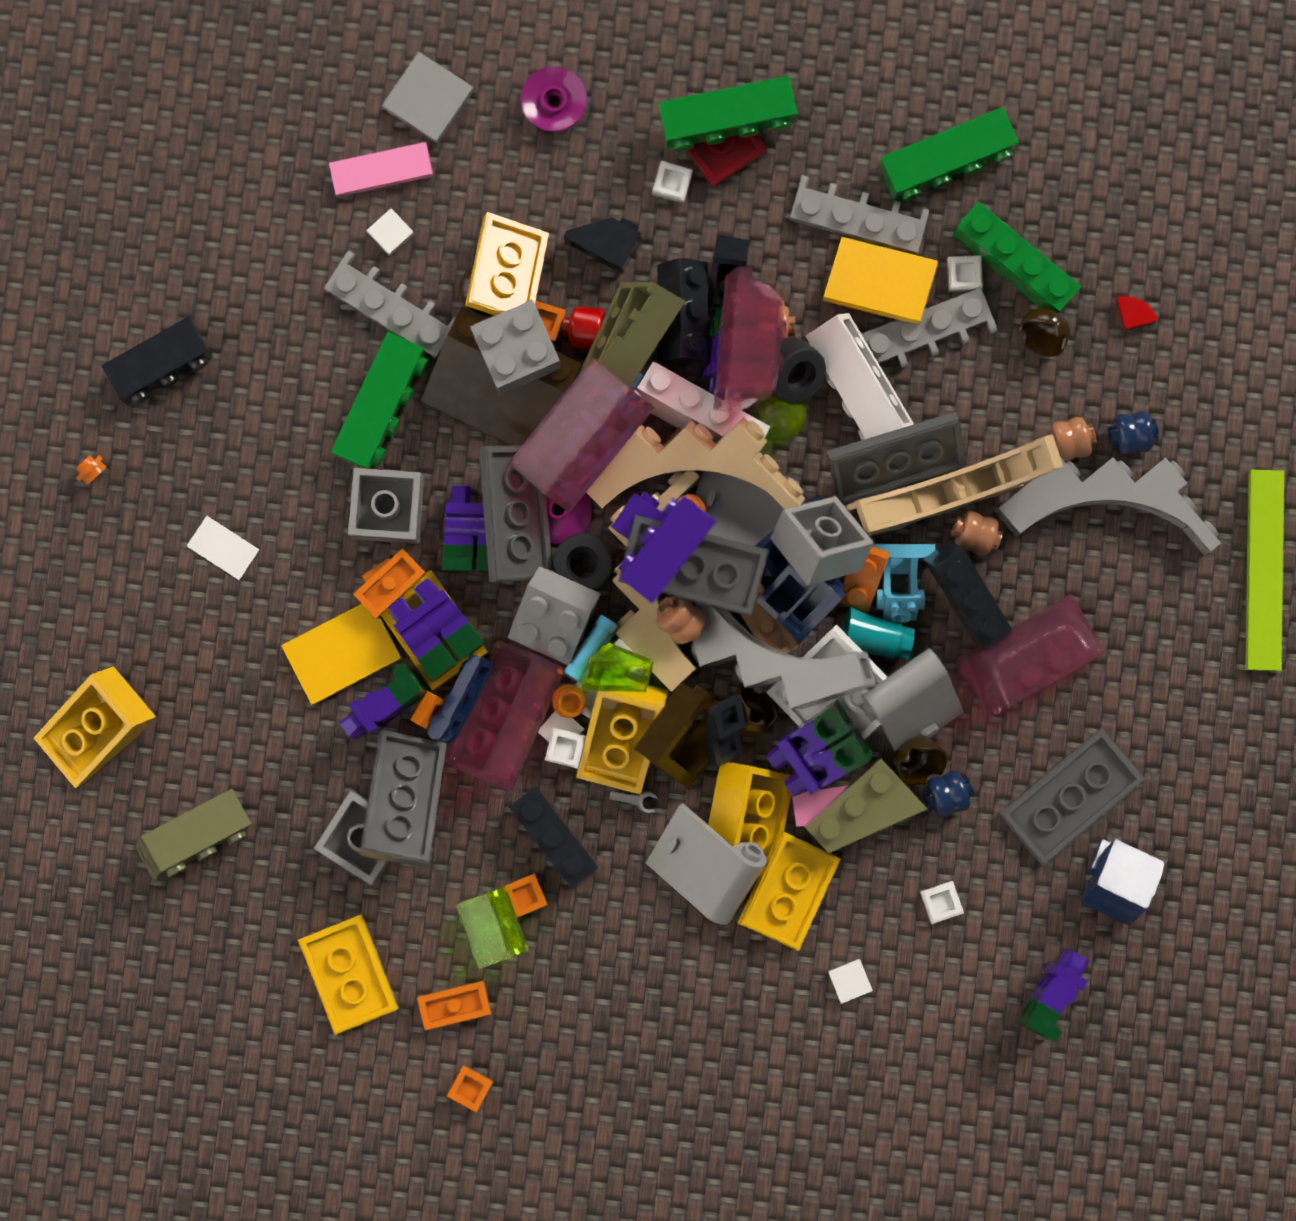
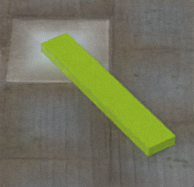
[1245,469,1285,671]

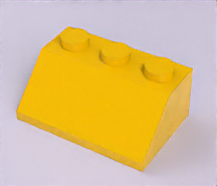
[708,762,791,859]

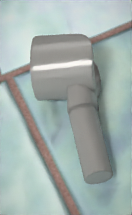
[609,791,658,813]

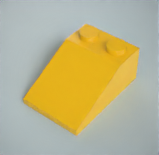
[34,666,156,789]
[576,673,668,795]

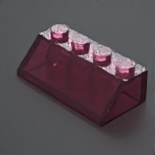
[509,357,655,512]
[444,640,566,793]

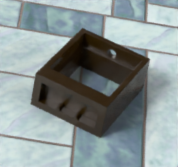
[634,682,719,789]

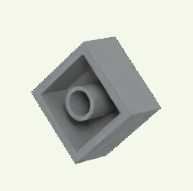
[470,299,562,395]
[348,468,424,544]
[770,496,874,586]
[507,566,601,665]
[314,791,390,885]

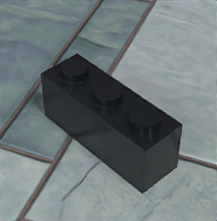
[657,257,708,366]
[101,316,214,405]
[923,540,1013,649]
[509,786,599,888]

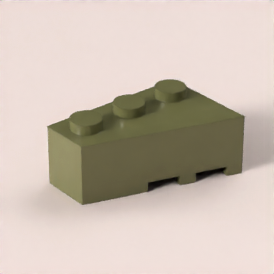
[804,758,927,853]

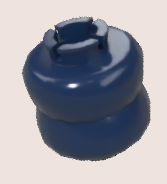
[1107,411,1159,455]
[922,771,975,818]

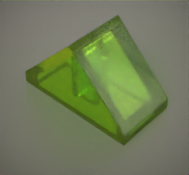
[582,642,654,692]

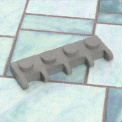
[790,175,930,255]
[324,251,456,360]
[861,288,997,369]

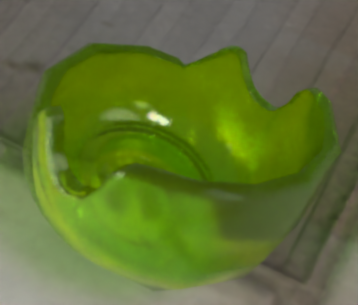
[756,391,807,440]

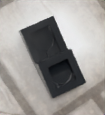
[706,694,746,767]

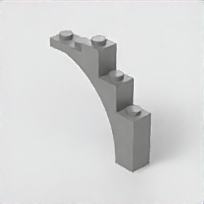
[995,457,1221,555]
[691,602,876,709]

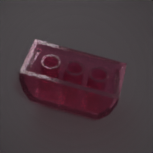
[713,267,786,412]
[954,594,1105,718]

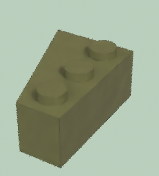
[580,282,685,391]
[135,789,252,882]

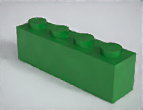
[658,75,798,151]
[878,107,1019,201]
[953,201,1081,313]
[331,331,429,469]

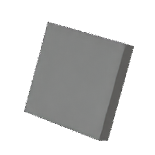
[382,52,474,144]

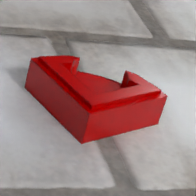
[1115,296,1158,331]

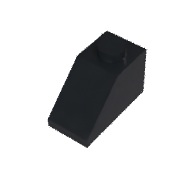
[564,217,642,275]
[708,235,750,313]

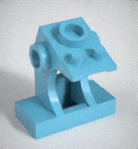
[872,544,935,623]

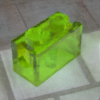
[456,886,529,969]

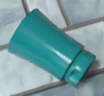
[842,607,915,660]

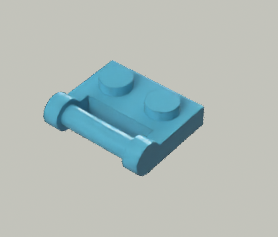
[564,615,617,683]

